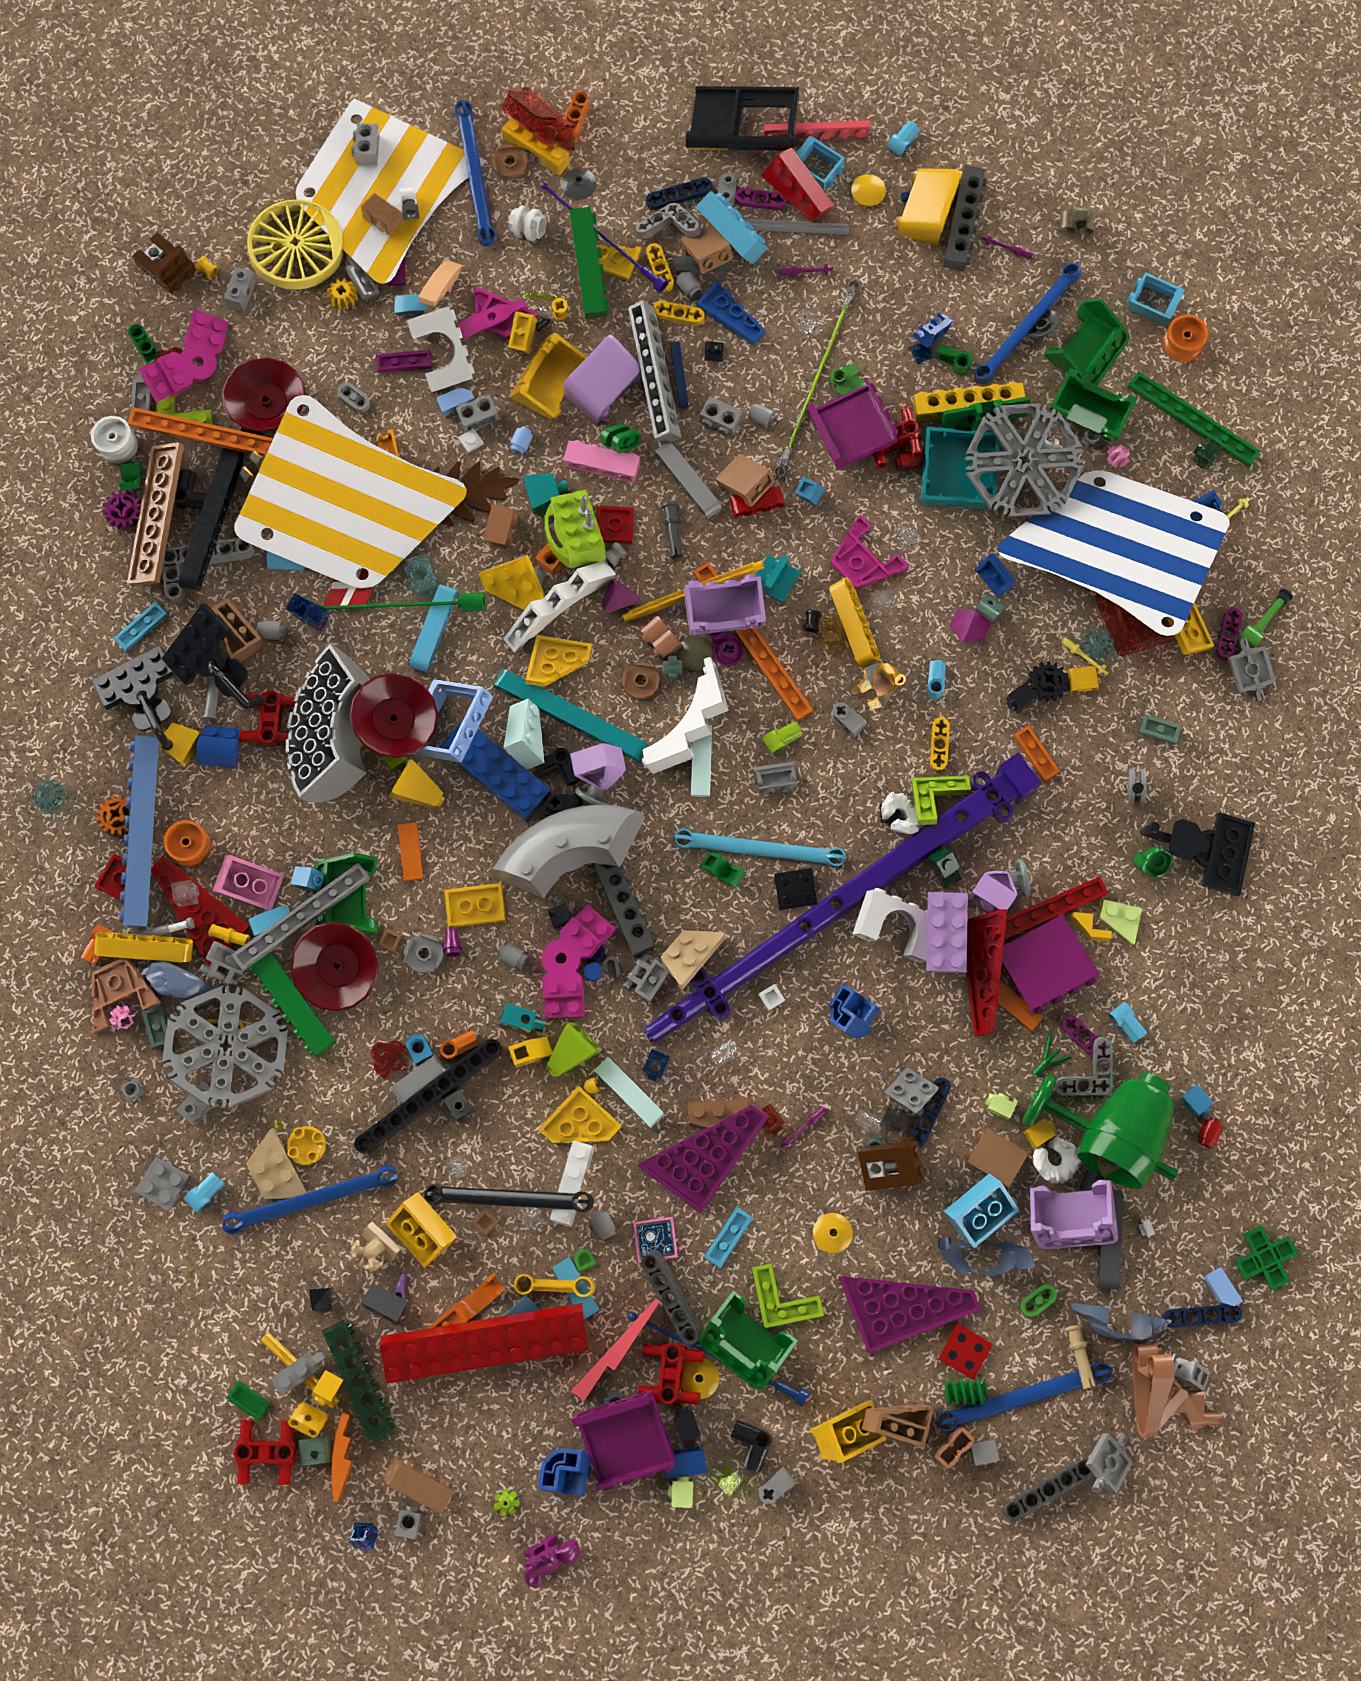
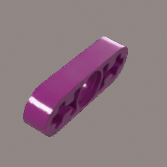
[735,188,786,210]
[1216,607,1243,660]
[1061,1015,1108,1059]

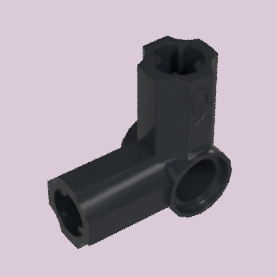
[174,469,207,510]
[535,747,581,787]
[731,1419,772,1473]

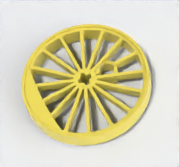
[247,200,345,290]

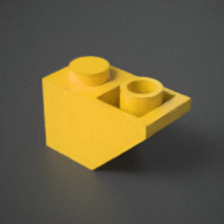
[508,1037,553,1068]

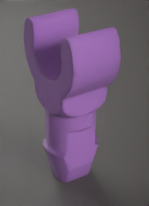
[393,1274,407,1300]

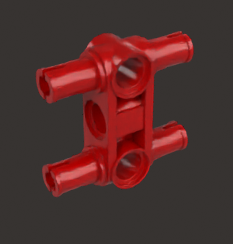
[872,407,923,469]
[239,690,296,748]
[638,1343,705,1406]
[233,1420,297,1485]

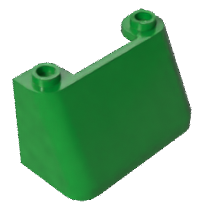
[1050,368,1137,442]
[698,1290,798,1390]

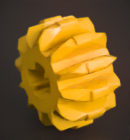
[327,278,358,310]

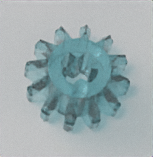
[1081,627,1114,659]
[31,779,66,811]

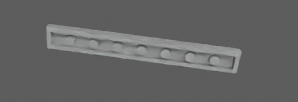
[231,863,370,971]

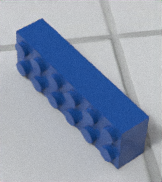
[439,719,552,823]

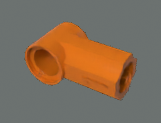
[81,924,116,966]
[440,1030,480,1061]

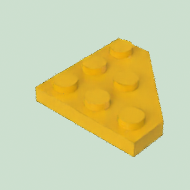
[478,555,546,610]
[525,635,592,687]
[538,1086,622,1144]

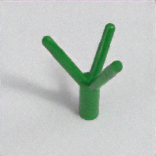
[1033,1034,1071,1077]

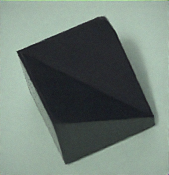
[548,903,571,929]
[309,1288,332,1310]

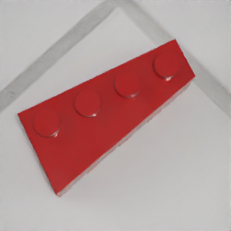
[761,147,834,222]

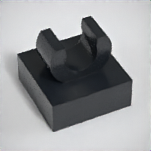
[704,341,724,361]

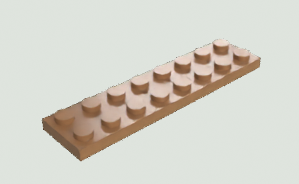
[127,442,184,587]

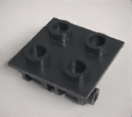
[774,868,817,910]

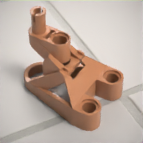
[1132,1343,1223,1438]

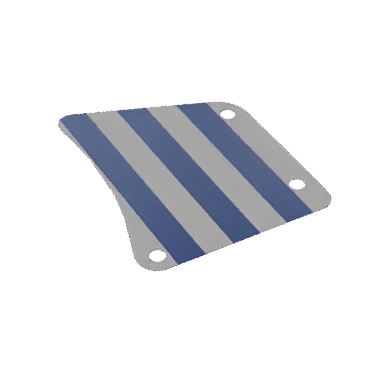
[998,471,1230,636]

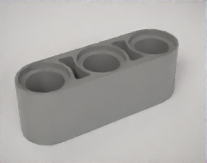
[391,1055,448,1104]

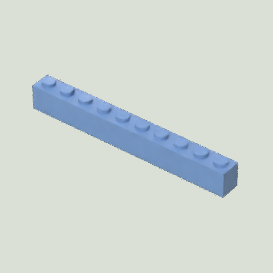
[119,735,159,929]

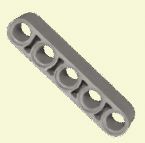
[654,441,722,520]

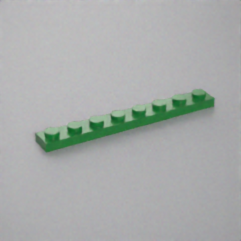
[1127,371,1261,467]

